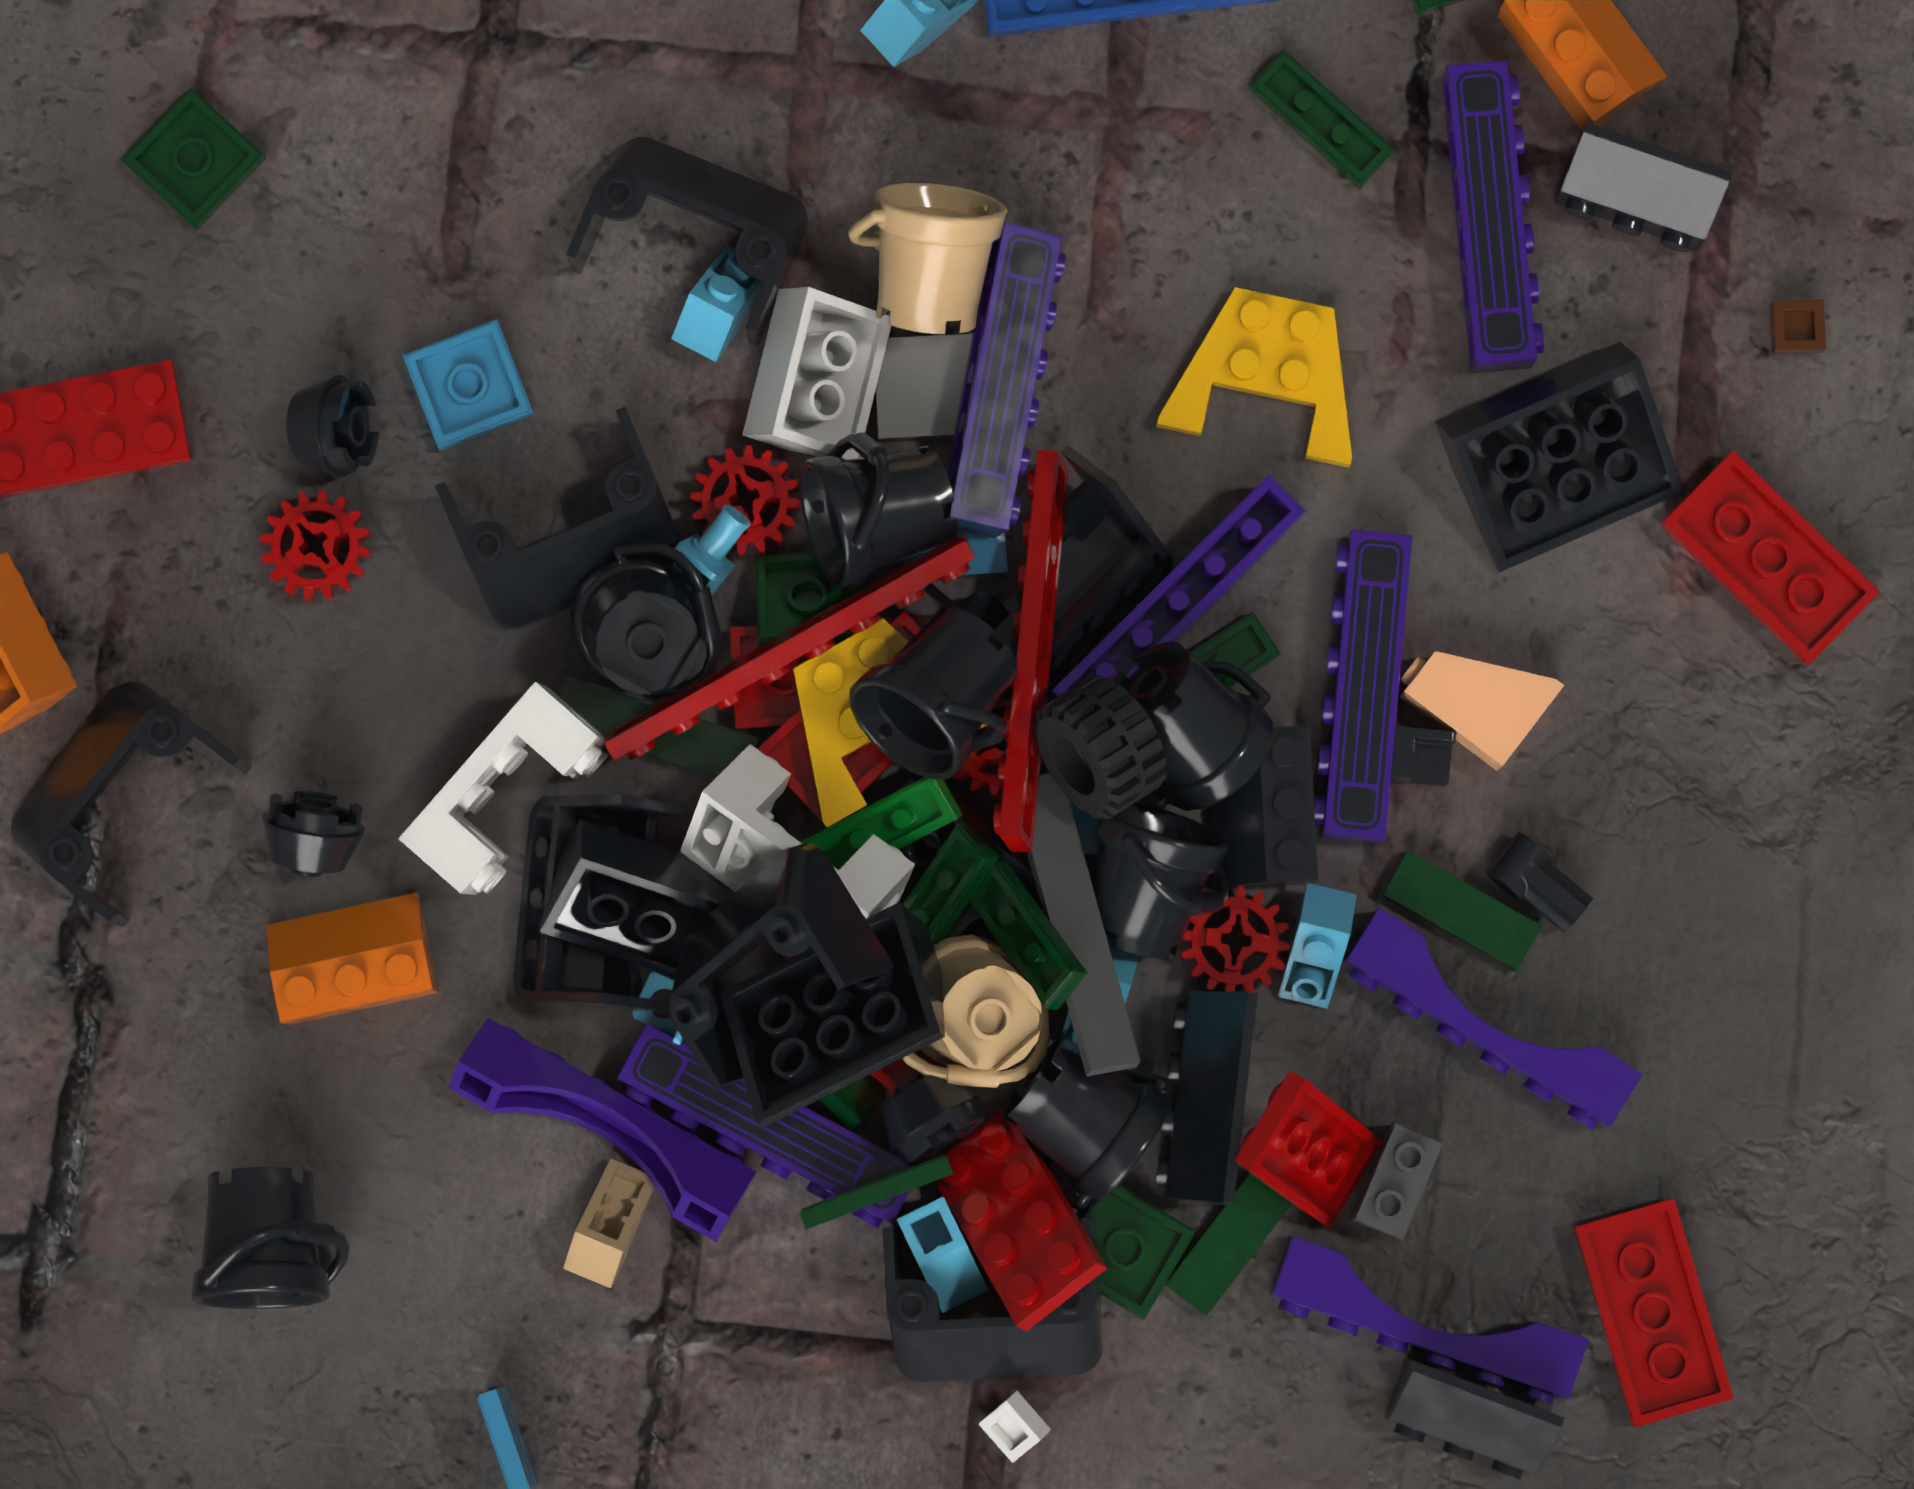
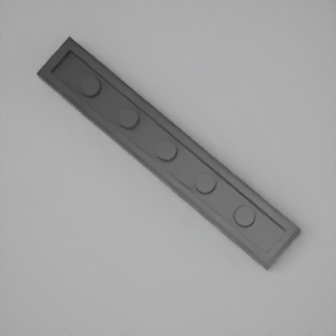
[1026,773,1140,1076]

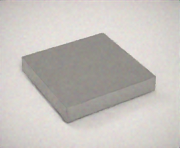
[876,333,973,442]

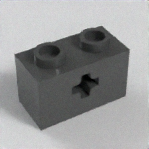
[1350,1123,1443,1240]

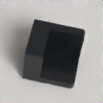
[1391,726,1457,787]

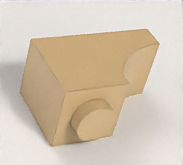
[563,1158,655,1288]

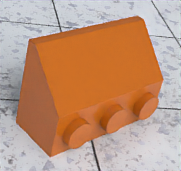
[1497,0,1668,131]
[0,552,77,734]
[267,892,439,1025]

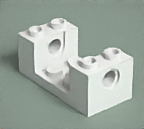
[398,682,608,895]
[680,744,915,919]

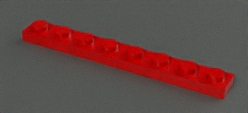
[993,450,1069,852]
[604,533,975,761]

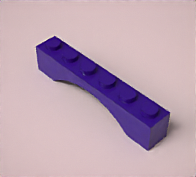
[1343,908,1643,1130]
[448,1018,756,1242]
[1270,1236,1589,1405]

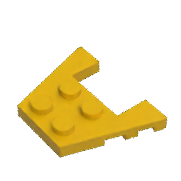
[1156,287,1352,468]
[793,619,987,829]

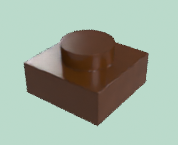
[1770,299,1826,354]

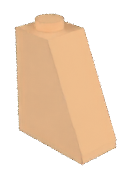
[1400,651,1564,771]

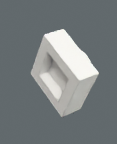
[979,1391,1051,1463]

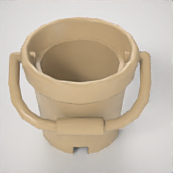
[848,183,1007,334]
[903,934,1050,1088]

